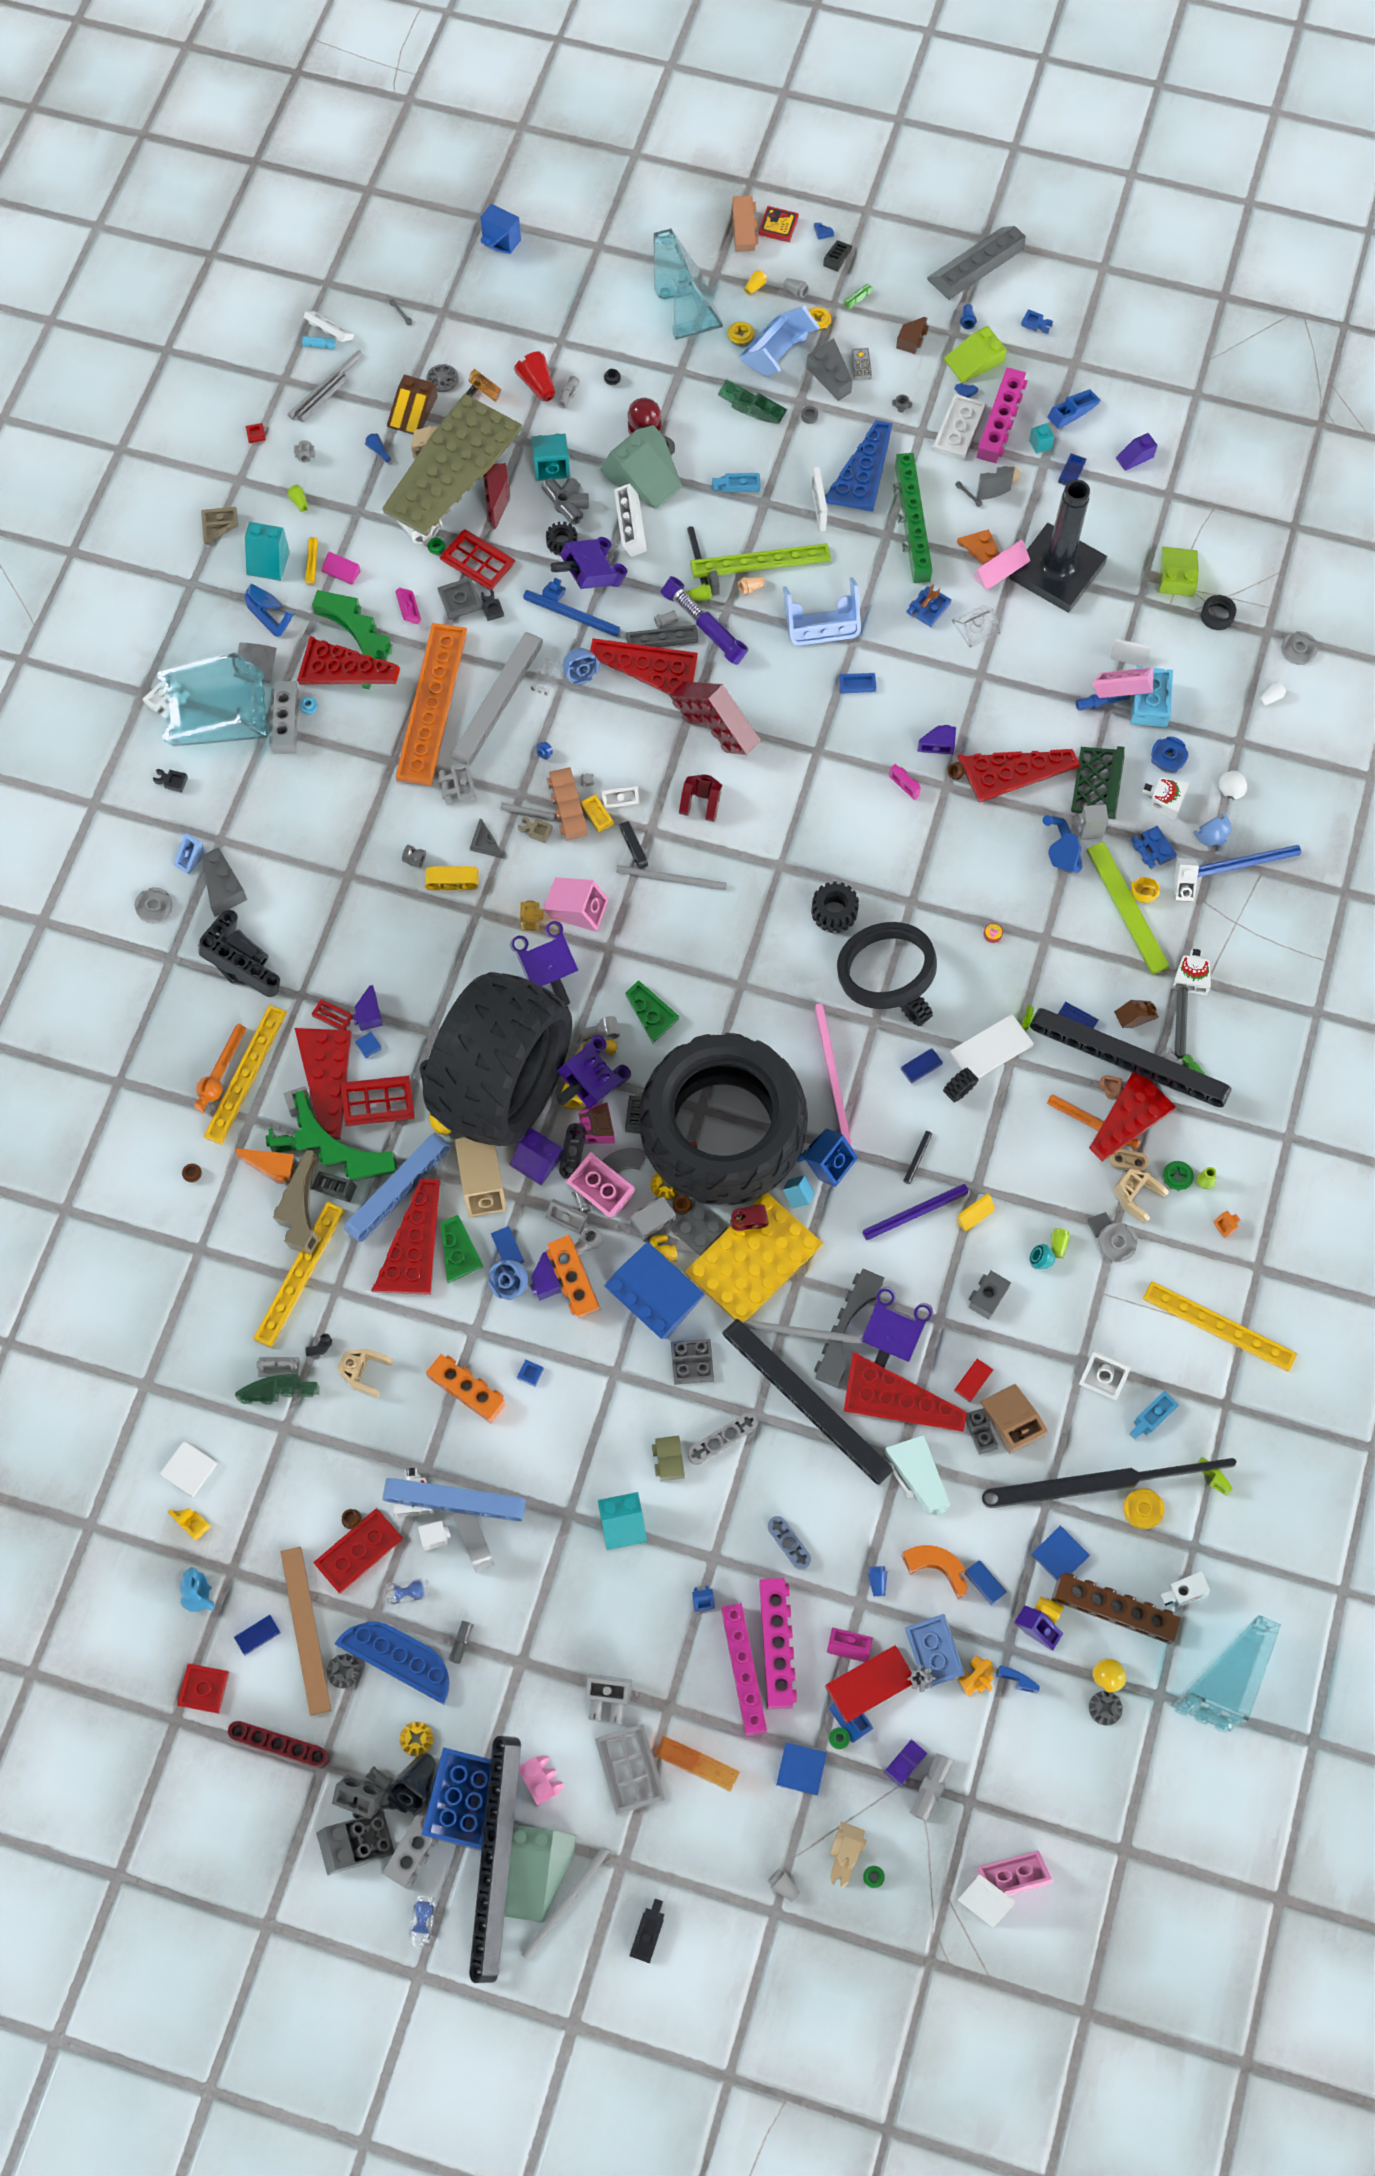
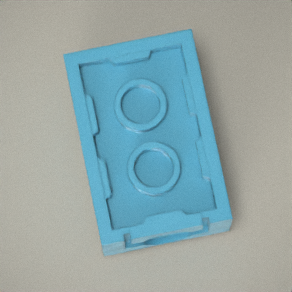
[1131,666,1173,728]

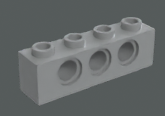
[269,681,299,754]
[382,1796,439,1888]

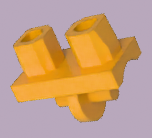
[957,1656,994,1697]

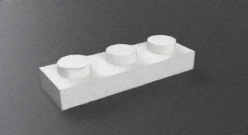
[303,311,354,342]

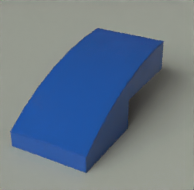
[996,1665,1040,1694]

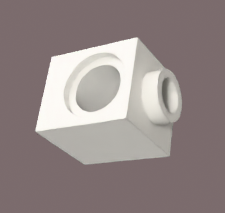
[418,1520,451,1551]

